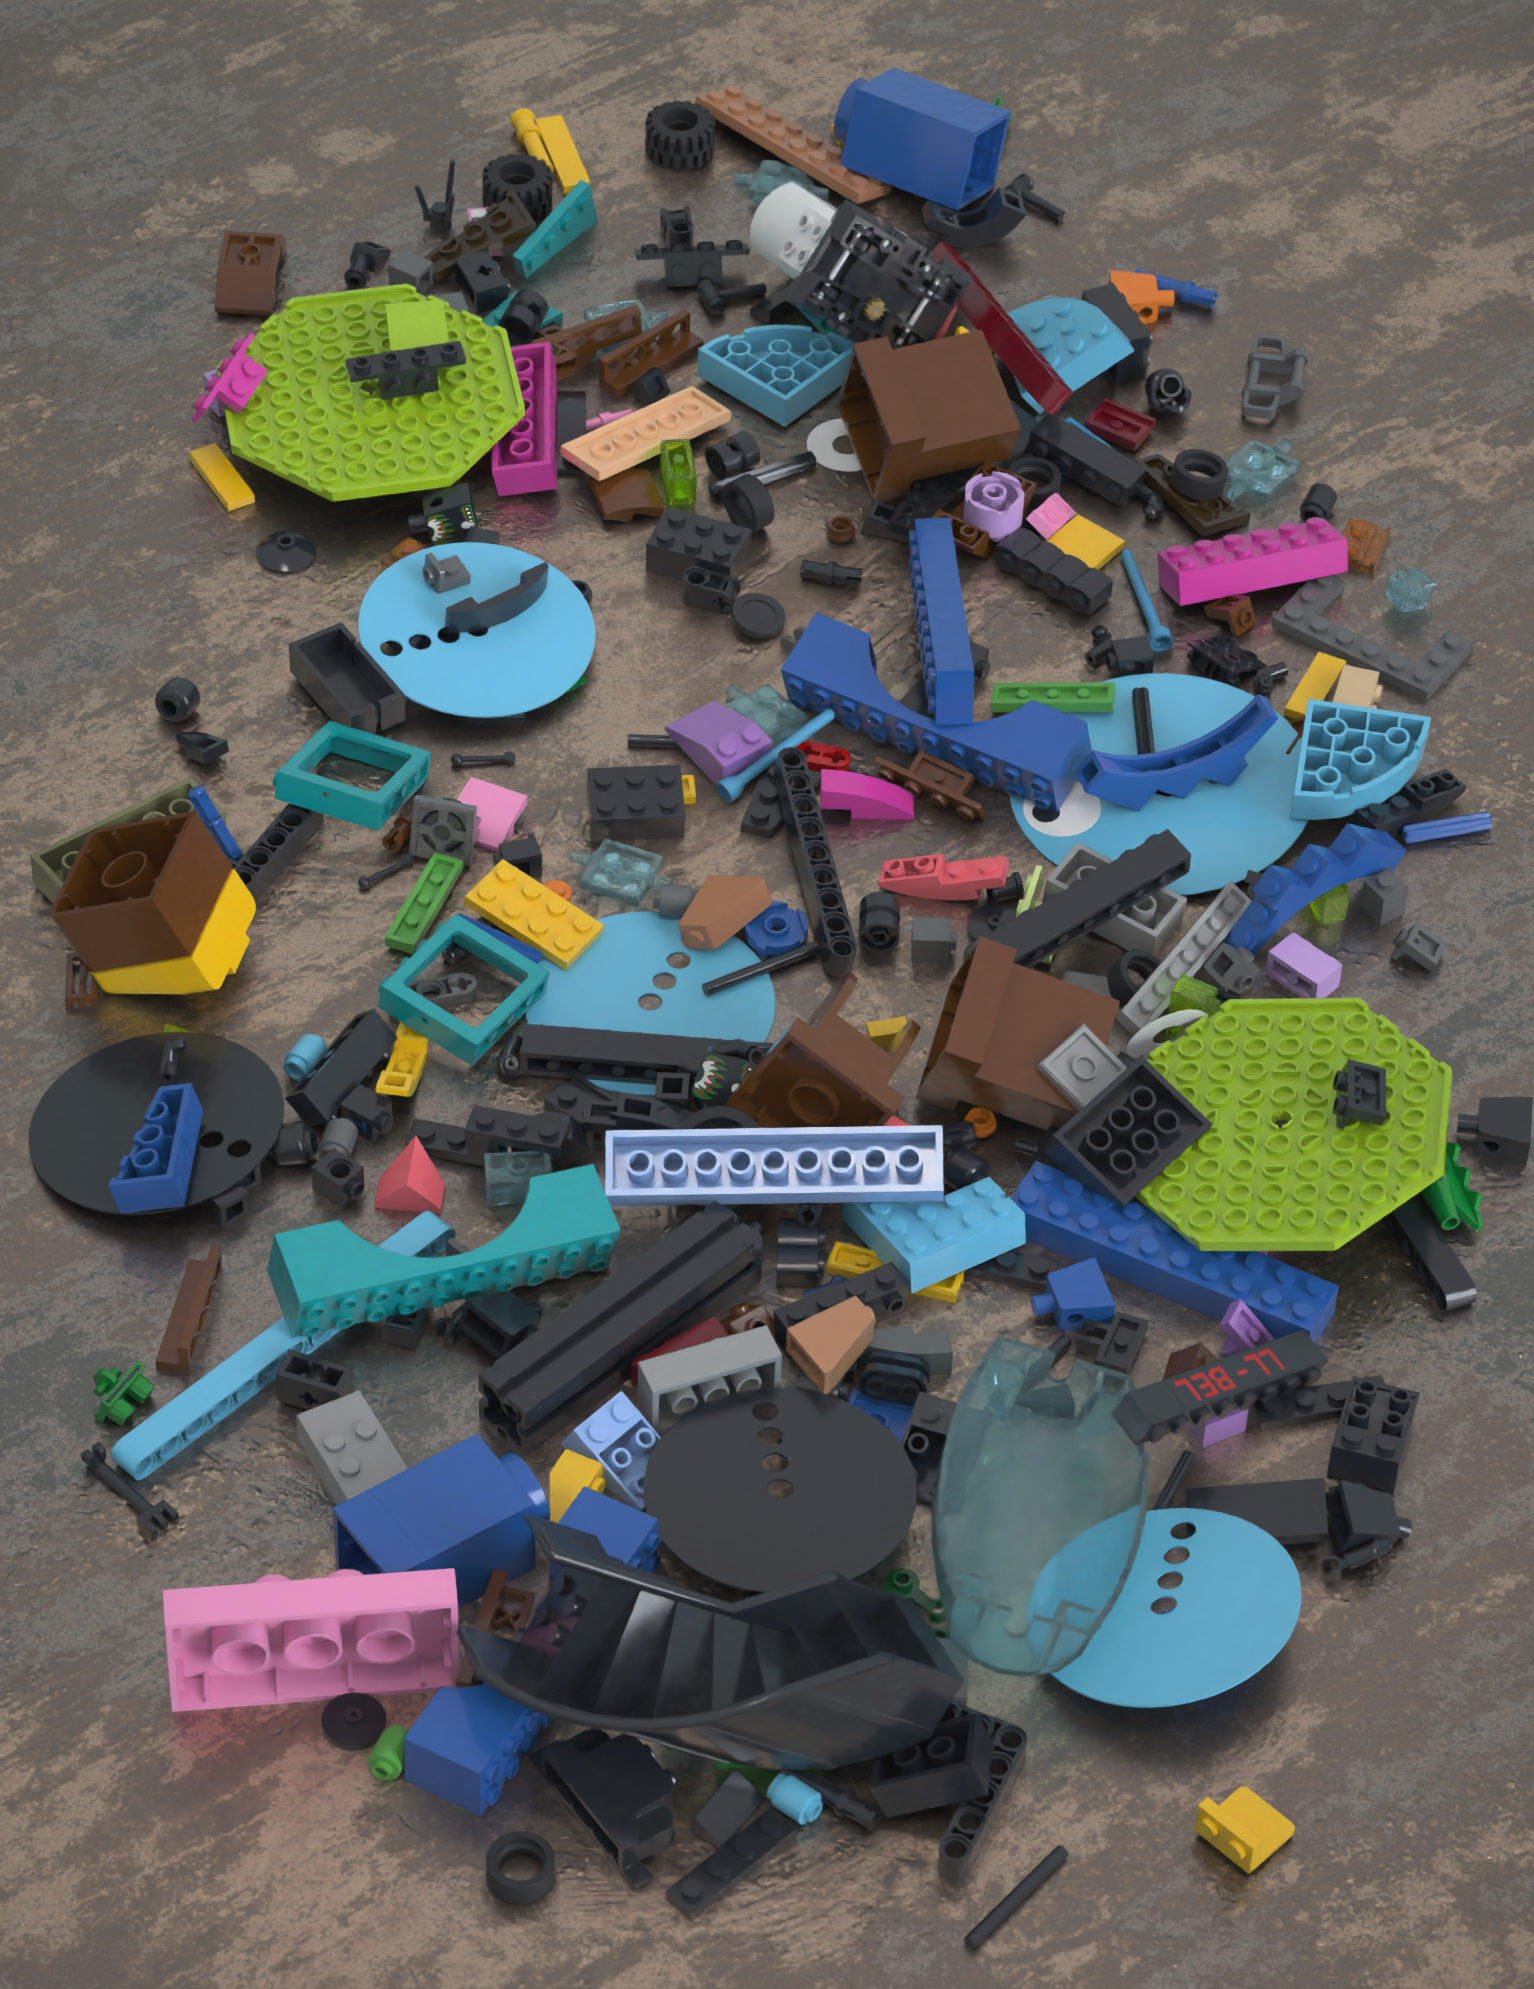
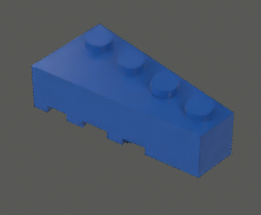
[108,1083,203,1214]

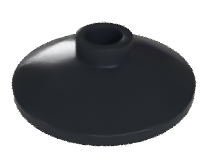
[256,531,316,574]

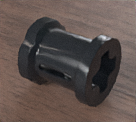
[986,872,1024,904]

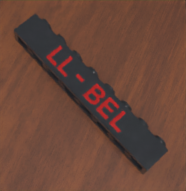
[1111,1329,1328,1446]

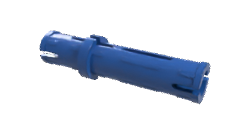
[1135,268,1218,309]

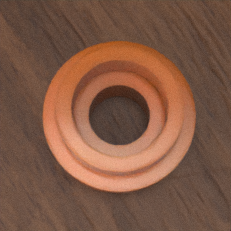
[964,1107,997,1138]

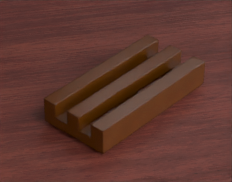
[65,953,99,1008]

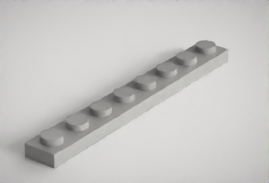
[1115,881,1252,1036]

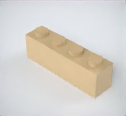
[1333,665,1383,709]

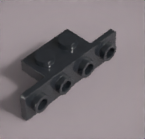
[634,240,750,287]
[345,341,466,400]

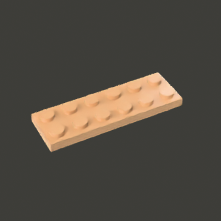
[560,386,731,481]

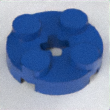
[744,901,808,958]

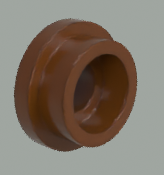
[825,516,855,543]

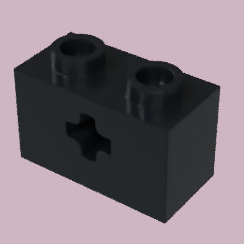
[455,250,511,314]
[276,1349,354,1410]

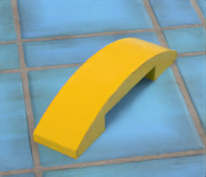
[376,1021,430,1097]

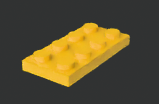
[464,859,604,971]

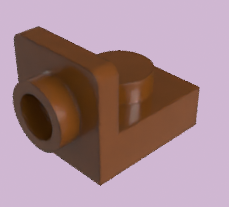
[1204,595,1256,636]

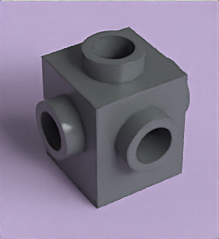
[1203,943,1261,994]

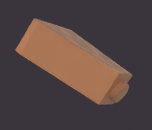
[677,875,773,950]
[786,1295,876,1395]

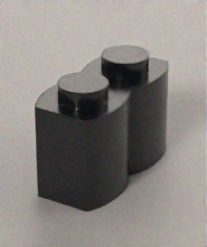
[776,1218,825,1286]

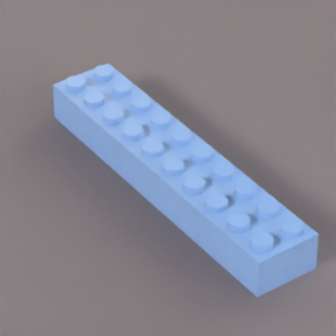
[605,1125,944,1206]

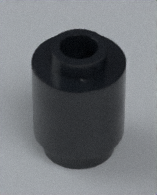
[1300,483,1337,522]

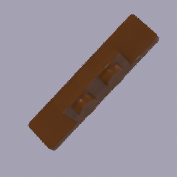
[873,750,986,822]

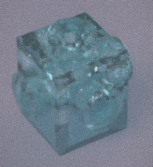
[1384,567,1437,613]

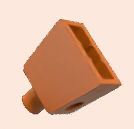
[1109,270,1174,324]

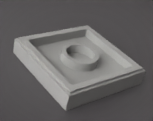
[1037,1024,1127,1111]

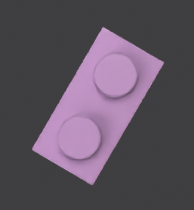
[1266,932,1342,998]

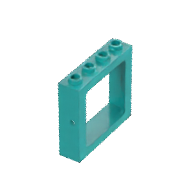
[273,721,431,831]
[377,914,550,1066]

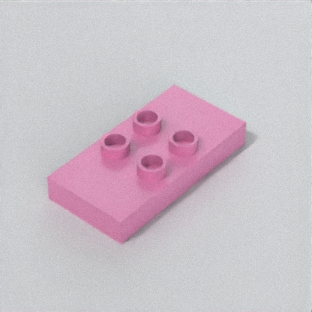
[163,1568,459,1712]

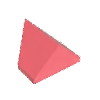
[374,1135,445,1214]

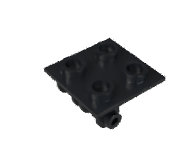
[1187,635,1267,688]

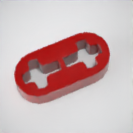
[795,742,850,772]

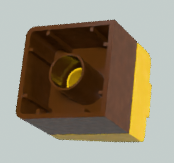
[50,811,256,995]

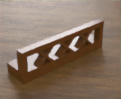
[526,304,642,365]
[599,309,704,399]
[156,1245,223,1375]
[456,1569,535,1687]

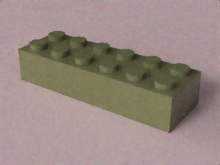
[30,776,226,903]

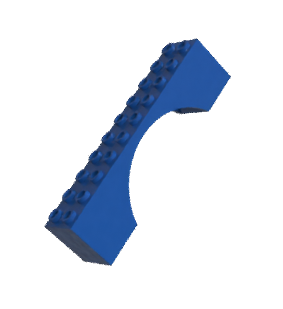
[781,612,1092,812]
[404,1486,661,1816]

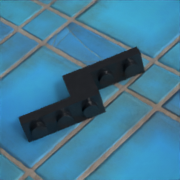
[405,1105,570,1169]

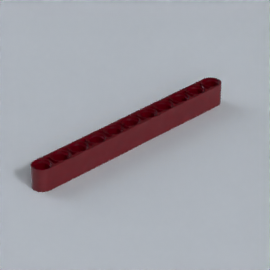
[931,240,1073,415]

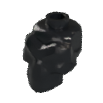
[1145,368,1192,414]

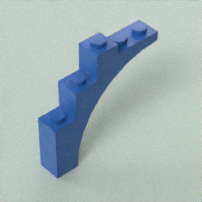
[1075,694,1278,811]
[1223,823,1407,956]

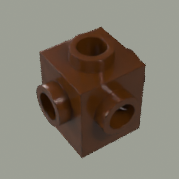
[719,1302,776,1337]

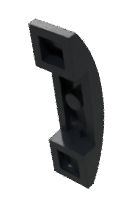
[557,390,586,474]
[444,562,549,633]

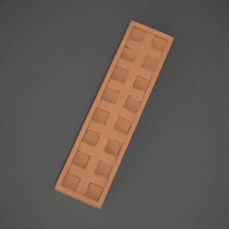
[695,86,894,204]

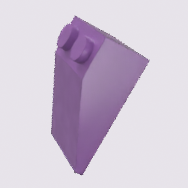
[665,701,773,784]

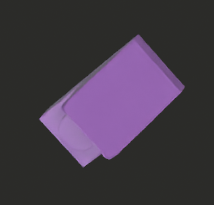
[1219,1299,1275,1357]

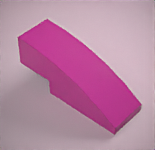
[820,769,914,820]

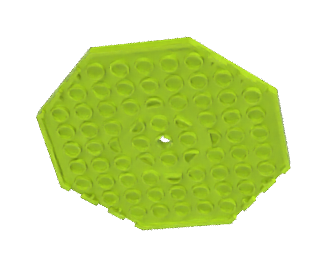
[216,283,525,502]
[1135,998,1453,1251]

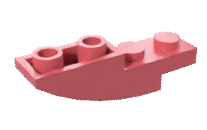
[878,854,1010,900]

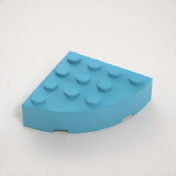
[1007,298,1134,414]
[698,325,856,427]
[1290,699,1431,820]

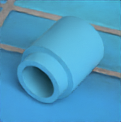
[283,1034,327,1081]
[767,1773,823,1825]

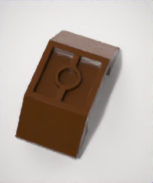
[215,231,286,316]
[931,461,1036,559]

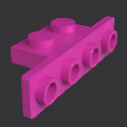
[191,332,268,423]

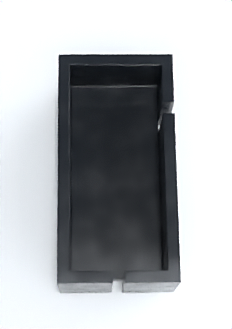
[289,622,405,734]

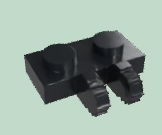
[1075,1311,1148,1378]

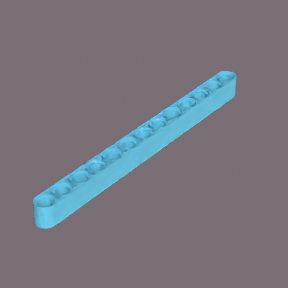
[111,1211,456,1480]

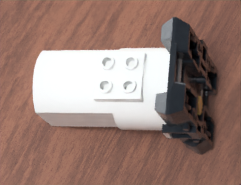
[750,182,971,349]

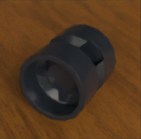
[499,289,549,344]
[705,431,760,481]
[859,892,900,952]

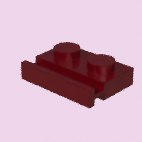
[1084,398,1156,451]

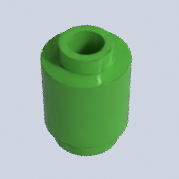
[367,1725,409,1780]

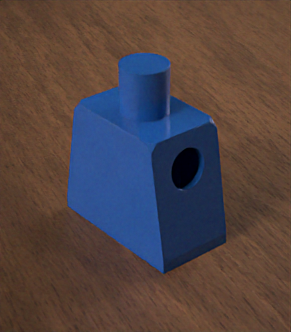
[1030,1258,1115,1331]

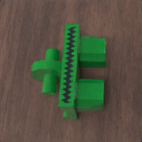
[93,1361,155,1426]

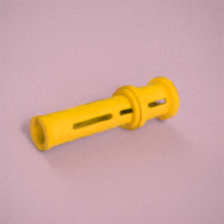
[510,108,554,174]

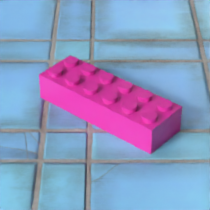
[492,342,557,496]
[1157,517,1348,606]

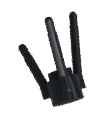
[415,160,455,232]

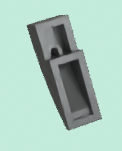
[859,1325,953,1376]

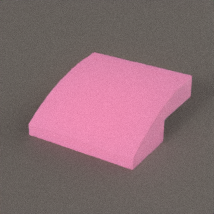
[457,777,527,853]

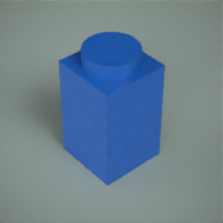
[834,67,1011,211]
[333,1434,550,1609]

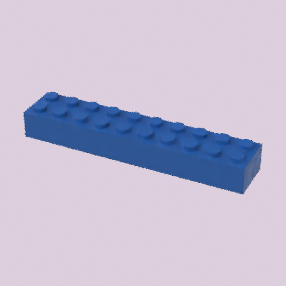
[908,518,974,725]
[1010,1161,1339,1343]

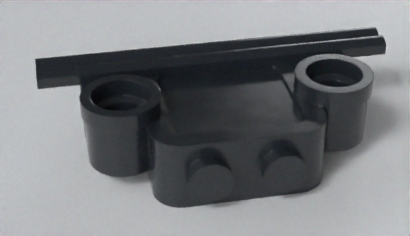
[529,1728,677,1889]

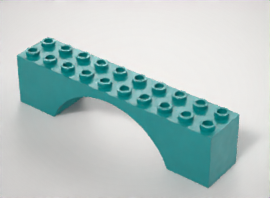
[267,1164,621,1338]

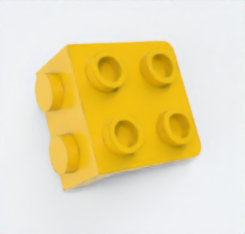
[1194,1787,1295,1874]

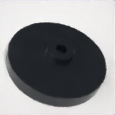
[731,593,785,639]
[967,904,1017,942]
[321,1693,387,1751]

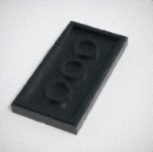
[1185,1478,1329,1544]

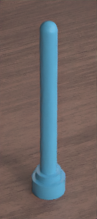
[1121,549,1174,652]
[715,709,835,803]

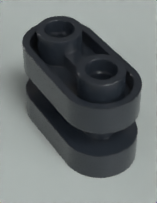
[859,1349,931,1405]

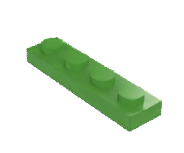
[991,682,1116,713]
[385,852,463,954]

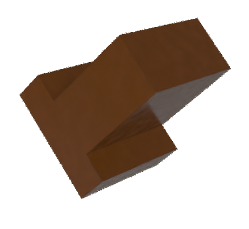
[837,329,1021,502]
[915,936,1120,1130]

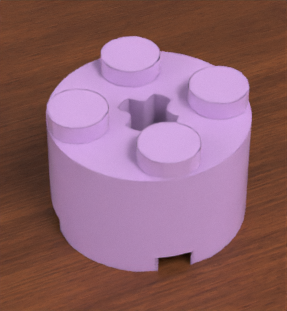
[963,472,1024,542]

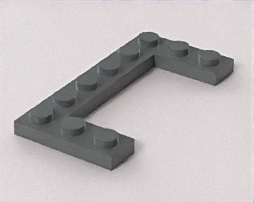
[1272,575,1474,701]

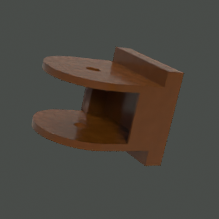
[725,972,921,1128]

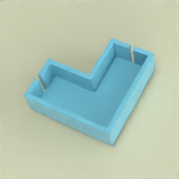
[841,1177,1026,1293]

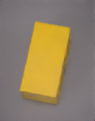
[865,1016,907,1049]

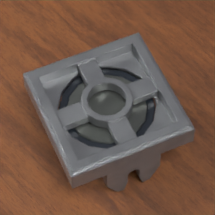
[409,795,481,867]

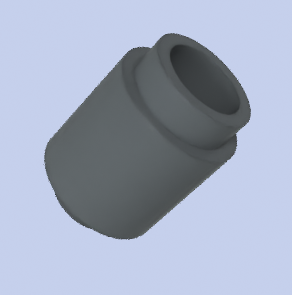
[653,883,699,917]
[318,1118,359,1159]

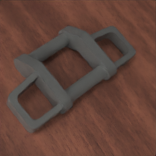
[1242,333,1309,419]

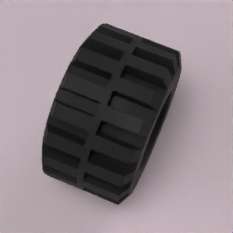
[645,100,715,170]
[482,154,552,220]

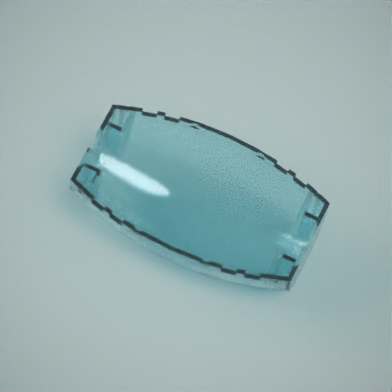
[931,1336,1149,1677]

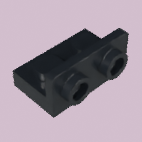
[1333,1059,1386,1129]

